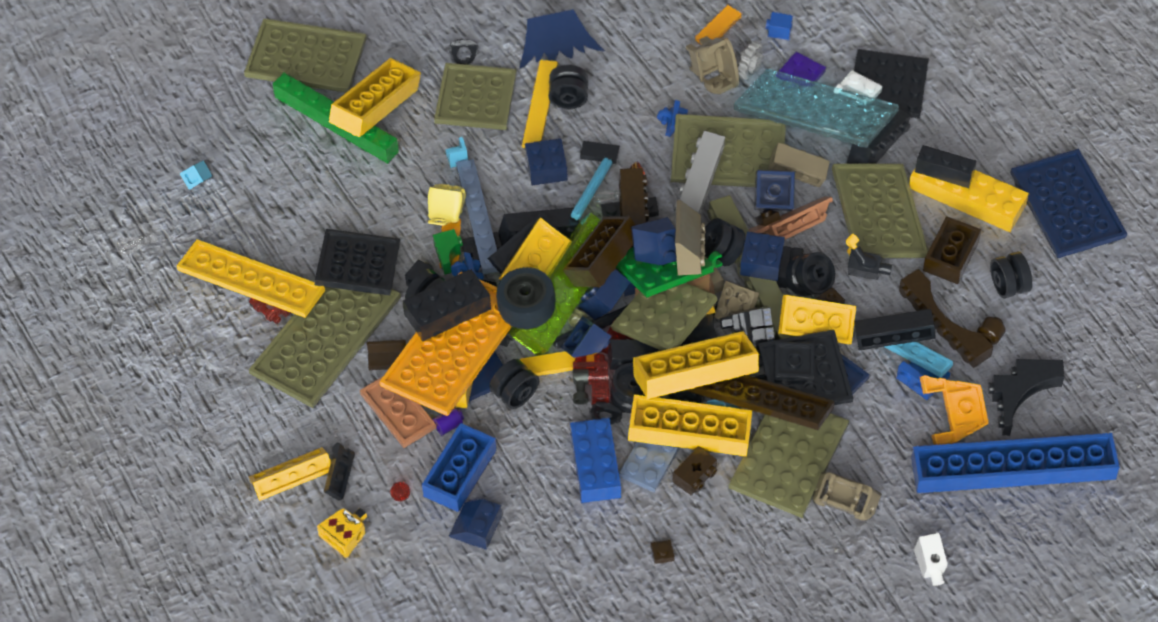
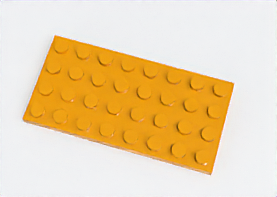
[380,272,512,416]

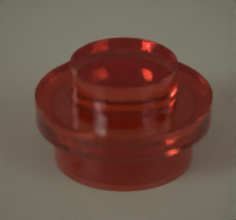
[390,482,410,501]

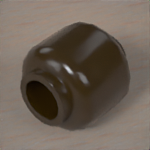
[977,317,1006,345]

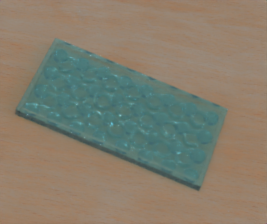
[734,69,899,148]

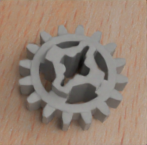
[737,41,764,80]

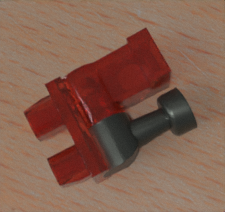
[573,354,610,405]

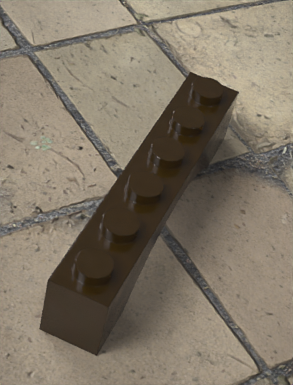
[899,269,993,368]

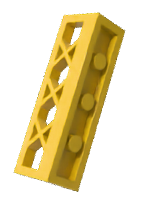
[249,447,331,501]

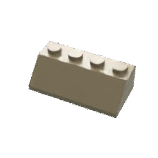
[675,200,706,275]

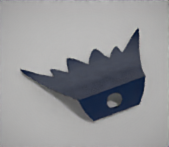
[519,9,605,69]

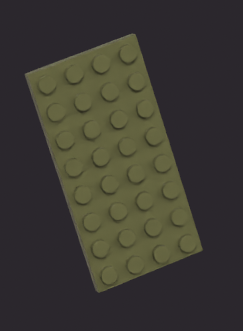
[249,287,401,408]

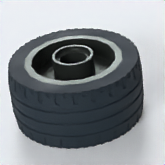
[496,267,556,329]

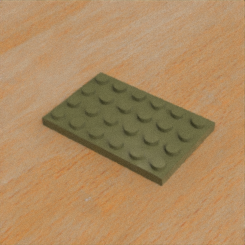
[244,18,367,93]
[671,114,786,187]
[831,164,928,258]
[729,413,849,518]

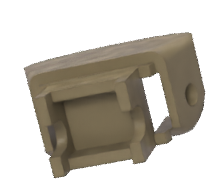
[685,36,739,94]
[813,472,882,521]

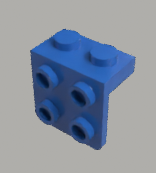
[897,361,950,400]

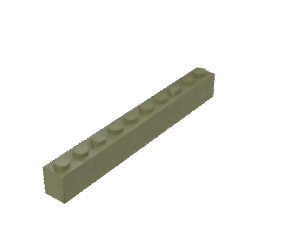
[707,195,796,340]

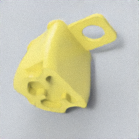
[428,184,466,226]

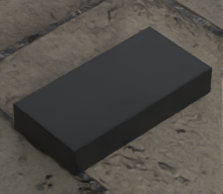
[580,141,619,164]

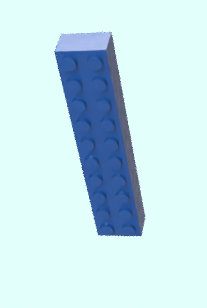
[911,433,1120,493]

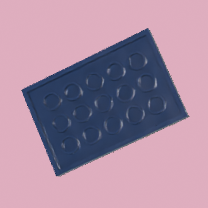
[1010,149,1127,259]

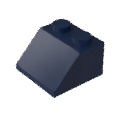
[631,217,677,265]
[560,316,611,358]
[449,499,502,550]

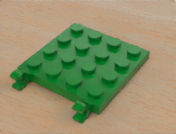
[616,247,723,298]

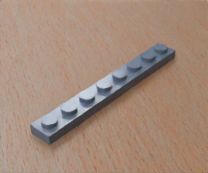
[456,159,498,275]

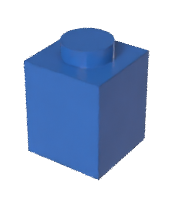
[766,12,793,40]

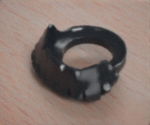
[449,39,479,65]
[590,401,623,425]

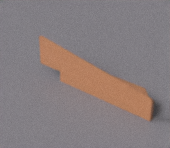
[748,197,833,240]

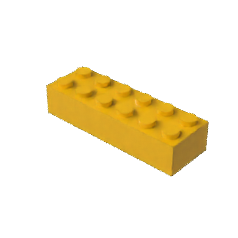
[329,58,421,137]
[909,167,1029,233]
[633,331,759,399]
[628,395,752,456]

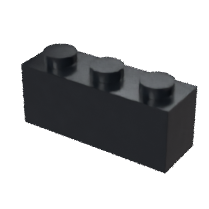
[915,145,977,188]

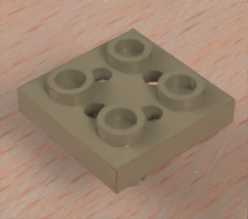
[714,281,759,319]

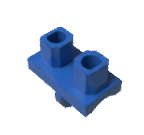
[657,100,688,137]
[451,252,484,281]

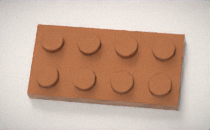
[360,376,436,448]

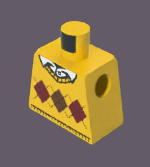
[317,508,367,558]

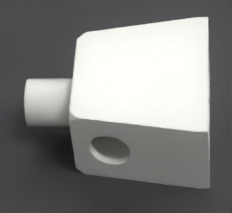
[914,533,947,586]

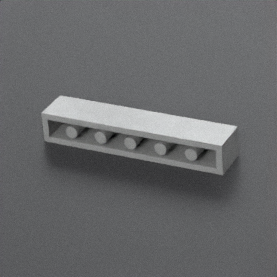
[669,131,725,228]

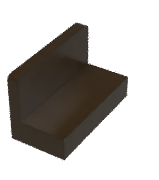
[367,340,406,370]

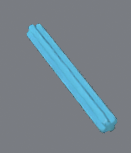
[571,158,612,220]

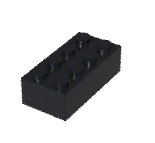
[403,269,491,341]

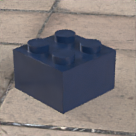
[525,138,568,186]
[754,170,795,211]
[740,231,785,281]
[578,269,630,320]

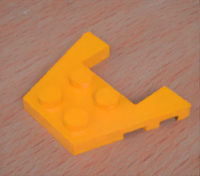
[920,375,989,445]

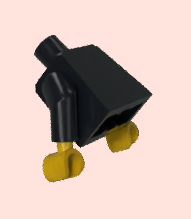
[846,234,892,280]

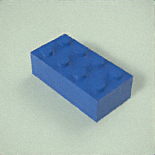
[570,418,621,503]
[422,423,496,512]

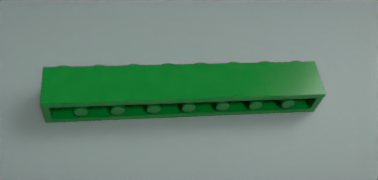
[272,73,399,164]

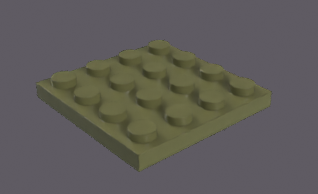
[434,63,517,130]
[611,283,718,351]

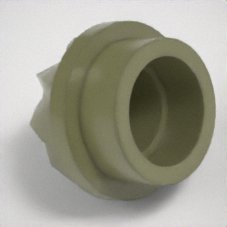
[568,308,588,327]

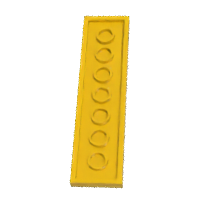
[177,239,325,318]

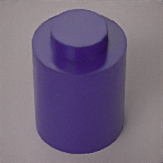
[432,408,464,436]

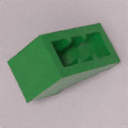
[433,229,463,275]

